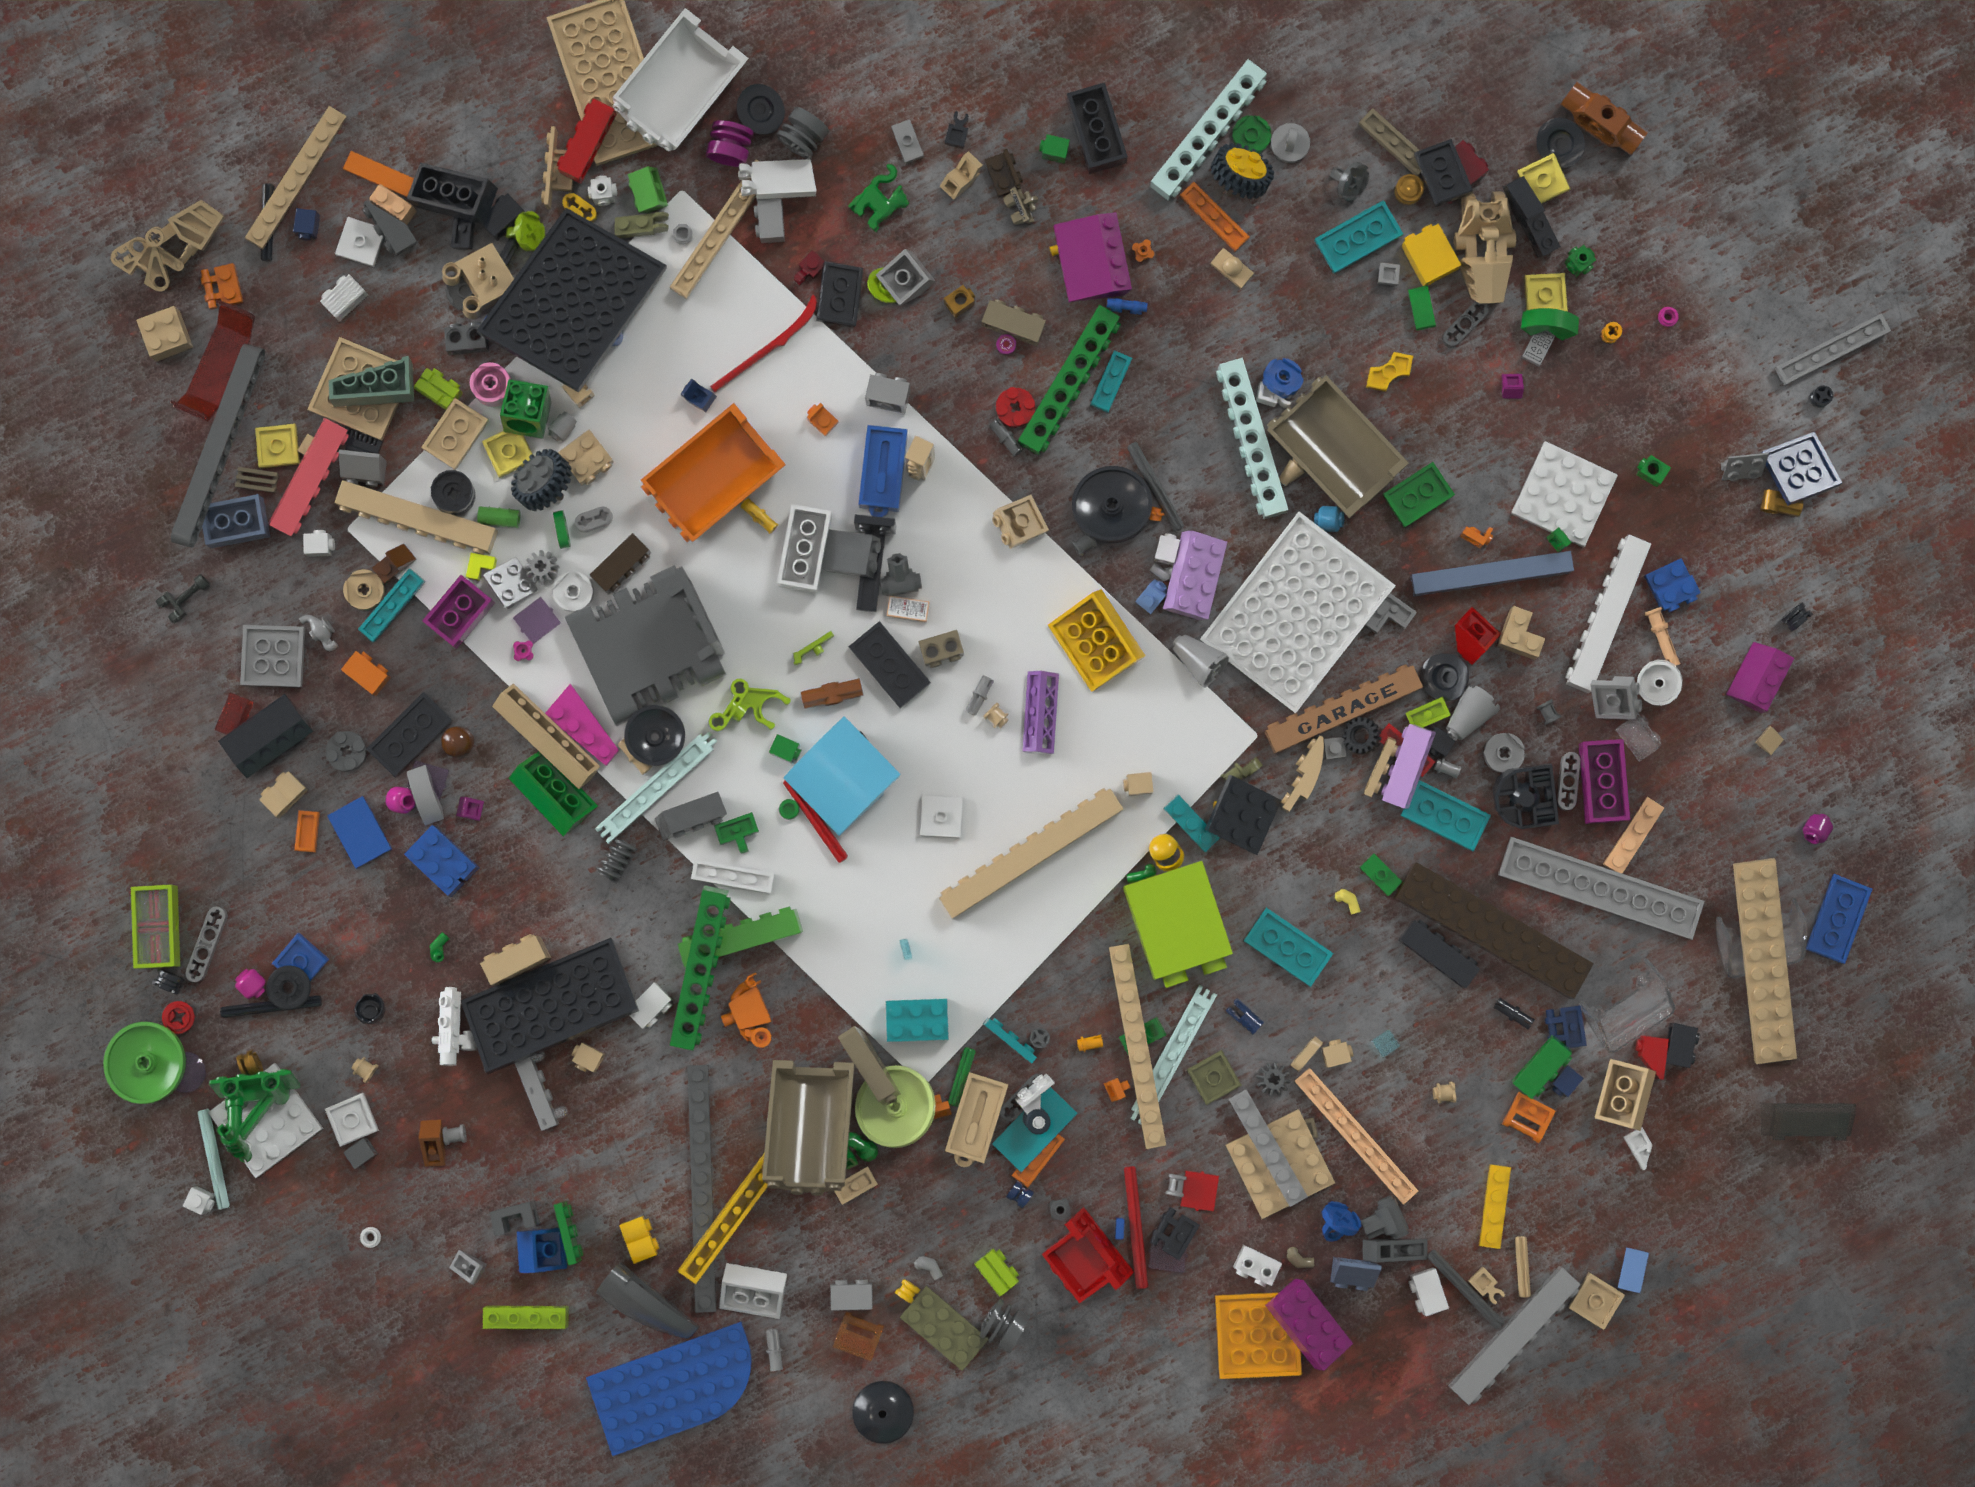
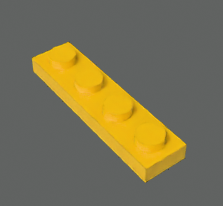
[1479,1164,1511,1249]

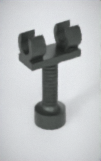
[155,574,211,624]

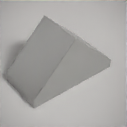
[450,1250,487,1284]

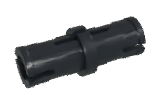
[1493,997,1535,1030]

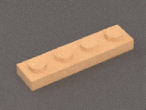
[1603,797,1664,873]

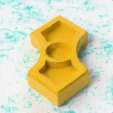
[1366,352,1413,392]

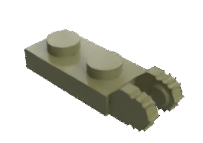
[615,212,669,239]

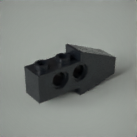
[1502,176,1561,258]

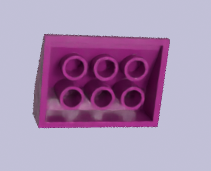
[1053,212,1132,302]

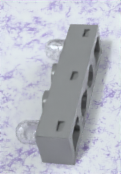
[515,1051,568,1131]

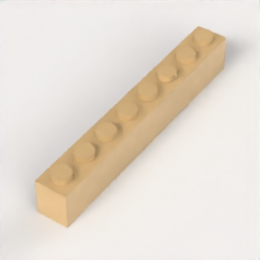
[335,480,498,555]

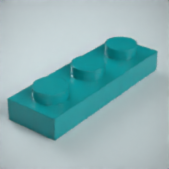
[1163,794,1220,852]
[983,1017,1037,1063]

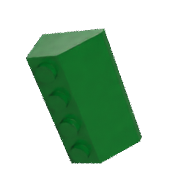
[508,751,598,837]

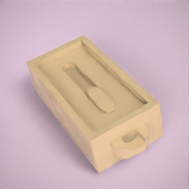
[945,1072,1008,1167]

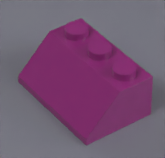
[1726,642,1794,714]

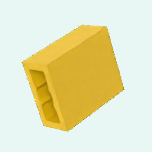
[1401,224,1461,286]

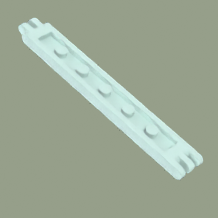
[595,732,717,844]
[1131,985,1217,1124]

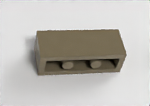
[981,299,1046,346]

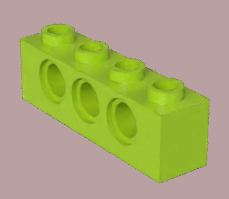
[483,1306,569,1329]

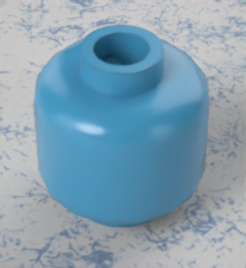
[1314,506,1344,532]

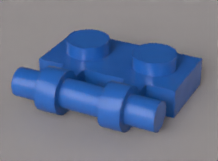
[1106,298,1148,315]

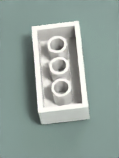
[777,504,832,593]

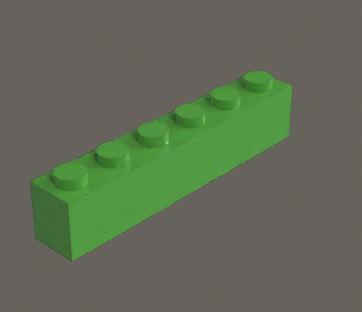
[678,906,803,967]

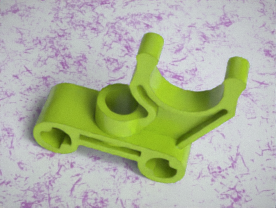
[709,679,791,731]

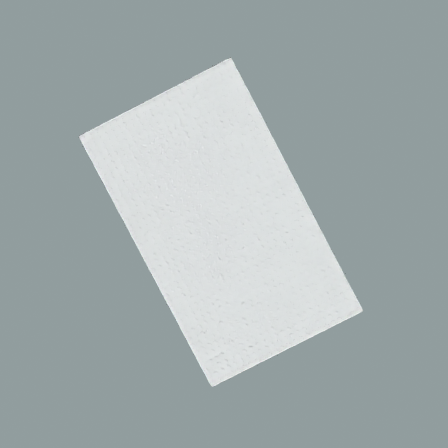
[348,191,1257,1082]

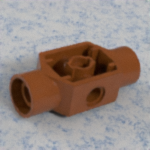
[1560,82,1648,155]

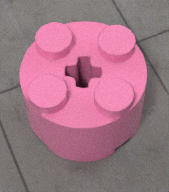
[470,363,512,407]

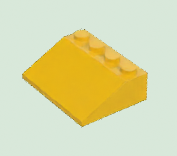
[1048,589,1146,692]

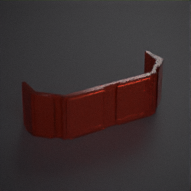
[170,300,255,422]

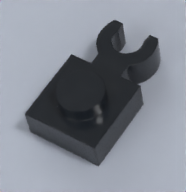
[945,111,969,149]

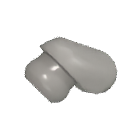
[1150,562,1173,581]

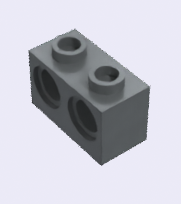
[444,322,489,355]

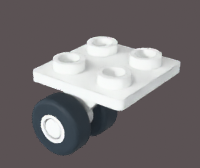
[1015,1074,1055,1135]

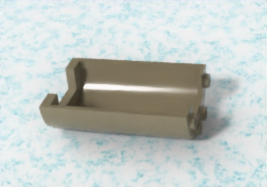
[1267,375,1409,518]
[762,1060,855,1196]

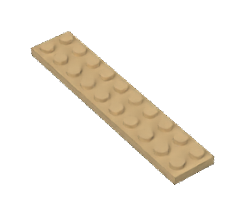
[1733,858,1797,1064]

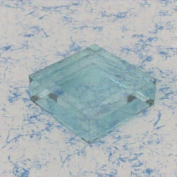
[899,939,912,960]
[1371,1029,1400,1057]

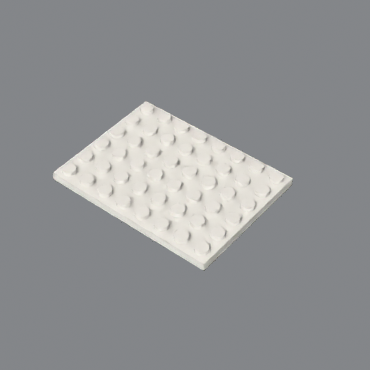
[1200,511,1396,713]

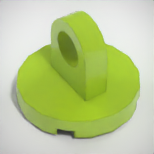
[506,211,545,252]

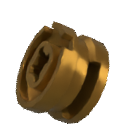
[1394,174,1424,205]
[236,1049,264,1076]

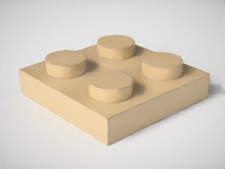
[1568,1272,1625,1330]

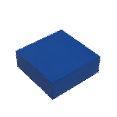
[1115,1217,1125,1239]

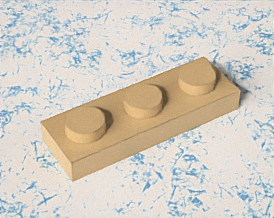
[1364,736,1398,797]

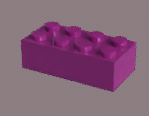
[1578,739,1630,824]
[1265,1279,1353,1371]

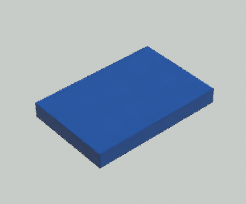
[327,796,392,869]

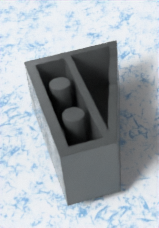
[655,792,727,841]

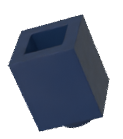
[293,208,320,241]
[1549,1065,1584,1097]

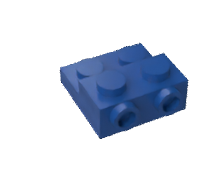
[1644,558,1701,612]

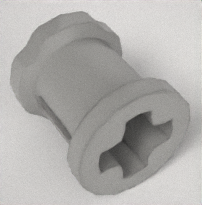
[443,1124,467,1146]
[1165,1174,1187,1197]

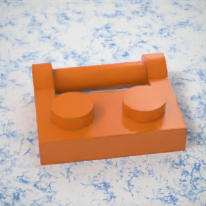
[1502,1092,1556,1143]

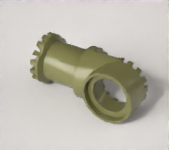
[1221,757,1263,782]

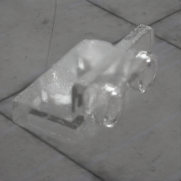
[1615,713,1662,762]

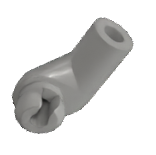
[914,1256,943,1280]

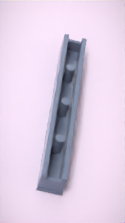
[1410,551,1574,597]

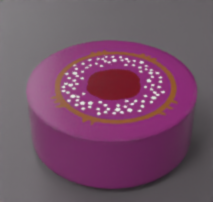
[996,334,1016,355]

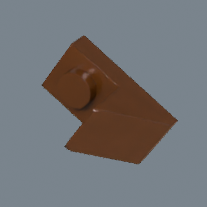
[372,543,417,584]

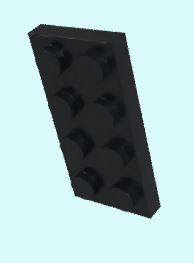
[848,621,931,709]
[366,692,453,778]

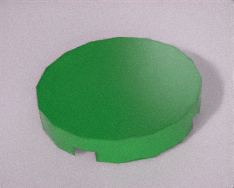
[1232,115,1271,154]

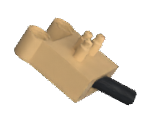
[442,238,519,319]

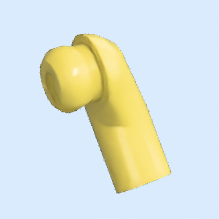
[1335,889,1361,915]

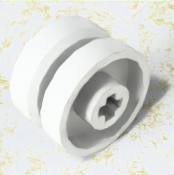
[1637,659,1683,706]

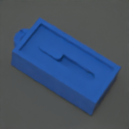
[858,425,908,517]

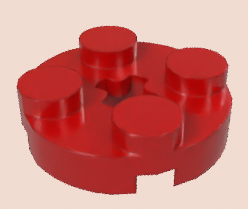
[996,387,1035,428]

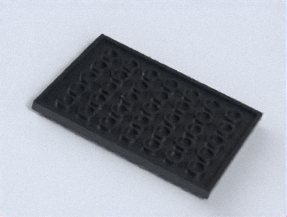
[477,208,667,392]

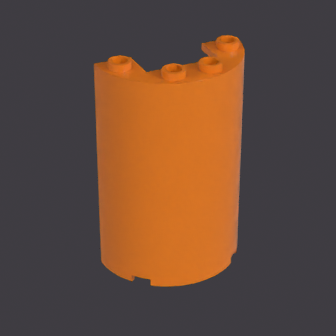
[641,403,786,542]

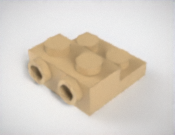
[558,429,614,486]
[992,495,1049,549]

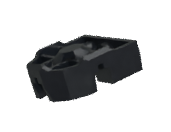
[1492,763,1559,829]

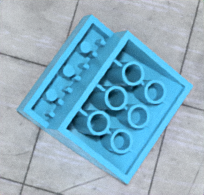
[783,716,901,836]

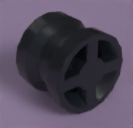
[1810,385,1834,408]

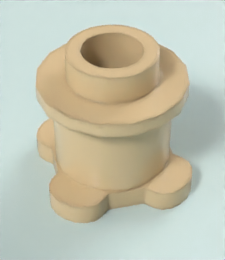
[983,703,1009,728]
[352,1057,379,1083]
[1433,1082,1456,1104]

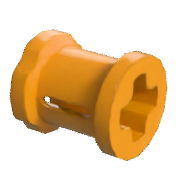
[1601,322,1622,343]

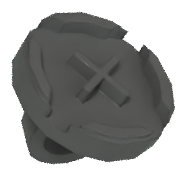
[1330,162,1369,201]

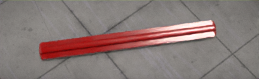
[1124,1166,1148,1289]

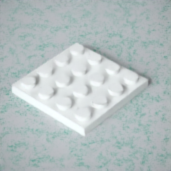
[1511,441,1618,548]
[208,1063,323,1178]

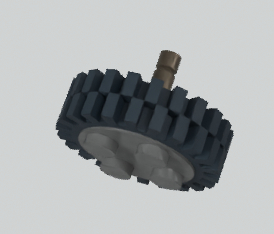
[511,449,572,511]

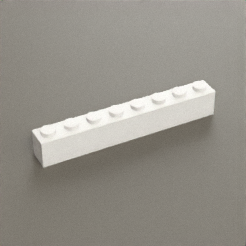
[1565,535,1651,693]

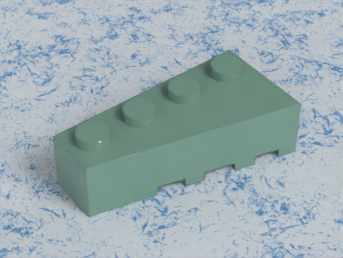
[329,356,414,407]

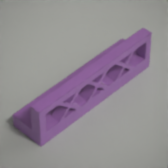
[1022,671,1059,754]

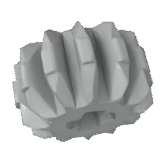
[524,550,559,585]

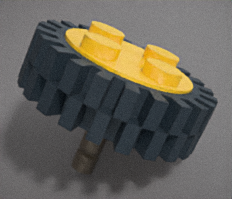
[1210,143,1274,199]

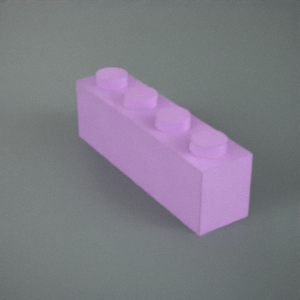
[1381,724,1436,809]

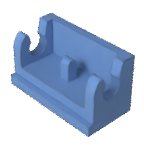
[1618,1247,1649,1293]

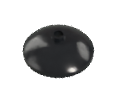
[624,705,685,766]
[852,1381,914,1444]

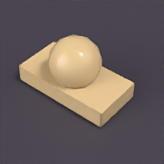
[1210,248,1254,289]

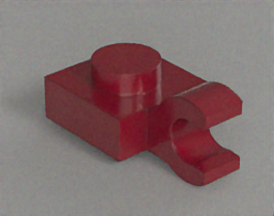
[794,250,824,285]

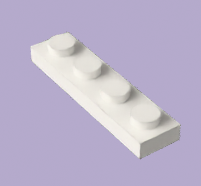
[691,859,775,894]

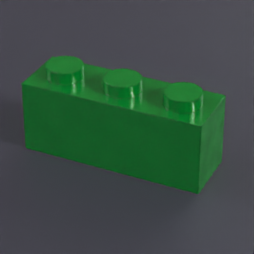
[1512,1034,1572,1099]

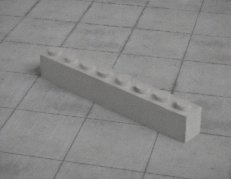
[1448,1266,1581,1405]

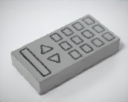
[1521,330,1555,367]

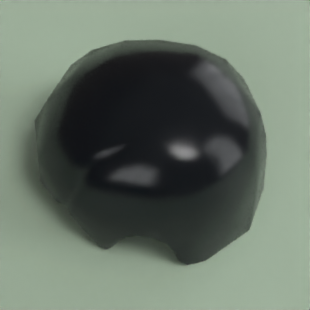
[354,993,386,1024]

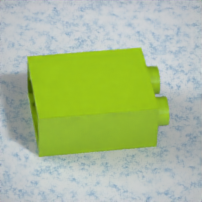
[1123,861,1233,988]

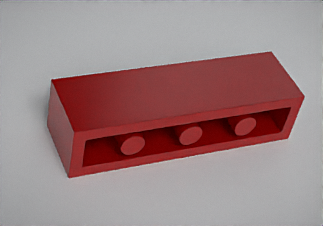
[557,98,617,184]

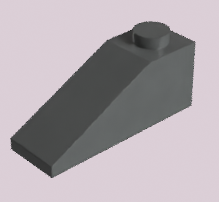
[1363,1239,1427,1262]

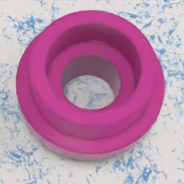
[1658,307,1678,327]

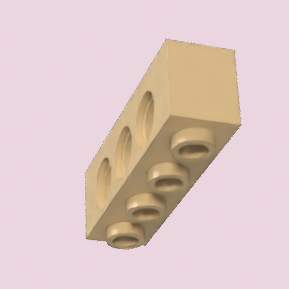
[905,436,935,481]

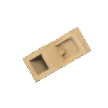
[940,152,983,200]

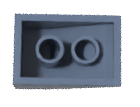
[1330,1257,1381,1291]

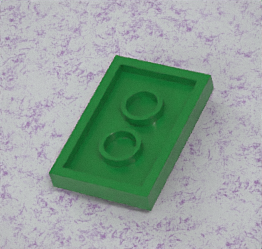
[1382,462,1455,528]
[554,1201,584,1265]

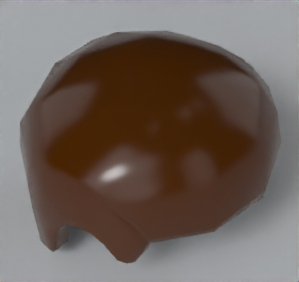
[441,726,474,757]

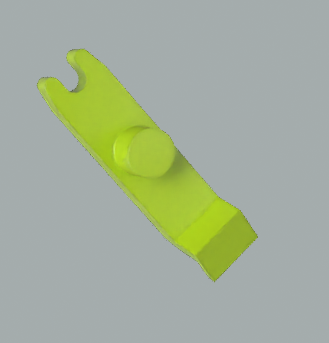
[793,631,834,665]

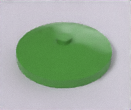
[103,1022,186,1104]

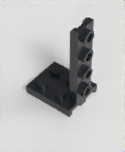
[854,514,897,612]

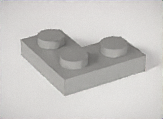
[1365,593,1417,634]

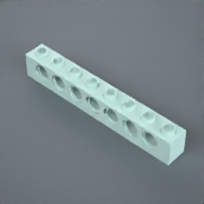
[1150,59,1267,201]
[1216,358,1288,519]

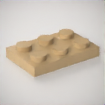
[421,398,489,470]

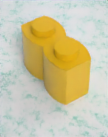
[619,1215,660,1264]

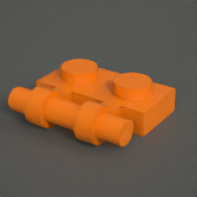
[200,263,244,310]

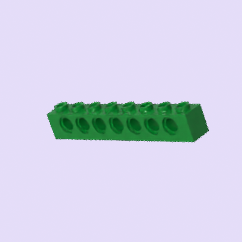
[1018,305,1121,456]
[669,886,731,1051]

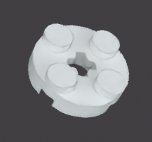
[553,572,594,612]

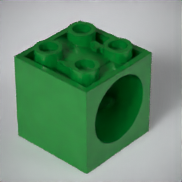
[500,379,552,439]

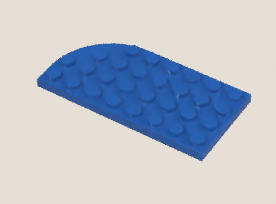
[586,1321,752,1456]

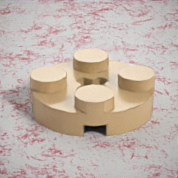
[343,569,385,610]

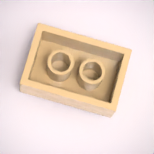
[480,934,551,986]
[1595,1059,1656,1131]

